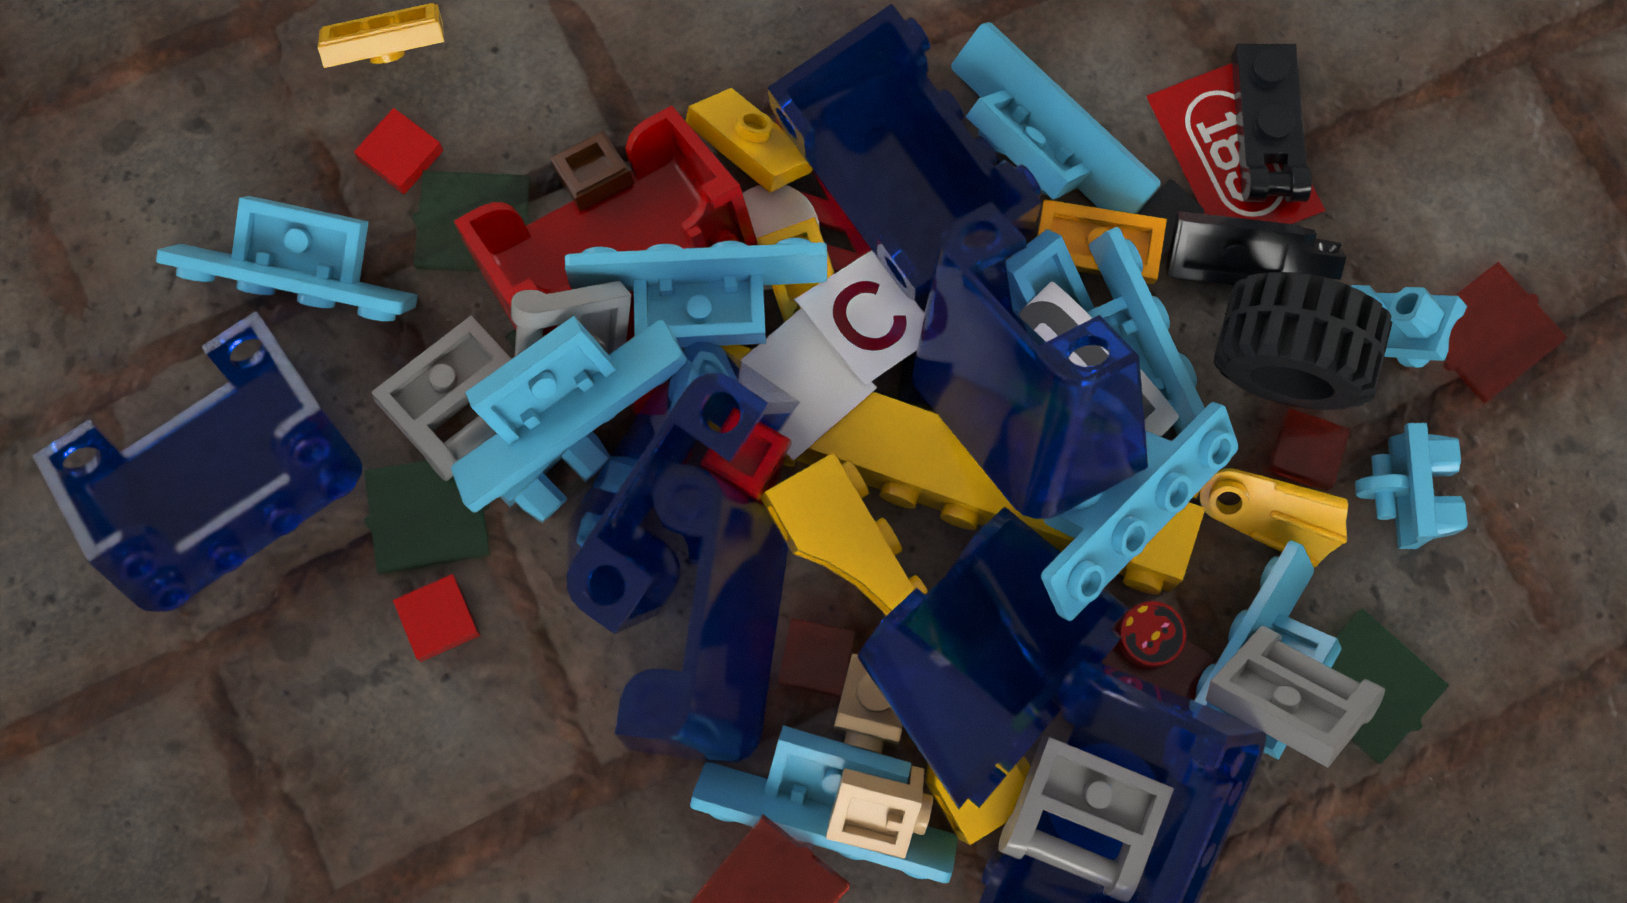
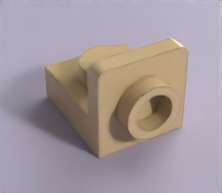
[833,653,916,754]
[826,765,933,859]

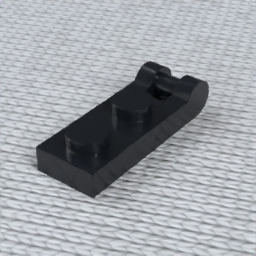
[1231,43,1312,202]

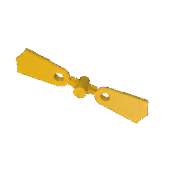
[986,377,1348,568]

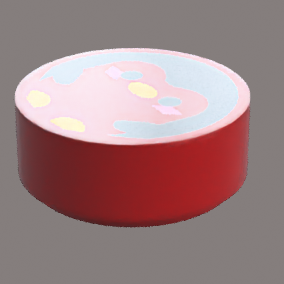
[1117,601,1186,669]

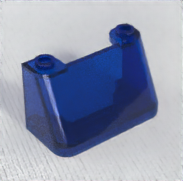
[615,461,789,764]
[979,660,1266,903]

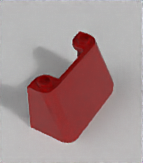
[454,105,758,342]

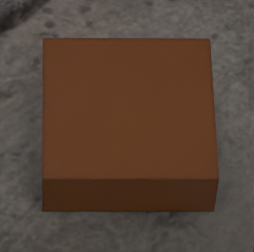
[550,131,634,211]

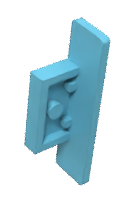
[951,22,1161,214]
[156,196,418,321]
[1087,227,1205,435]
[565,238,827,348]
[451,316,688,512]
[1037,402,1238,621]
[1162,540,1342,785]
[690,725,958,883]

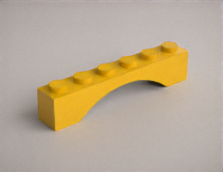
[760,452,1031,845]

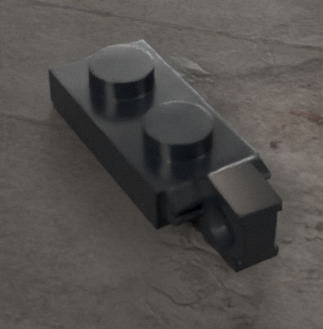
[1166,211,1347,285]

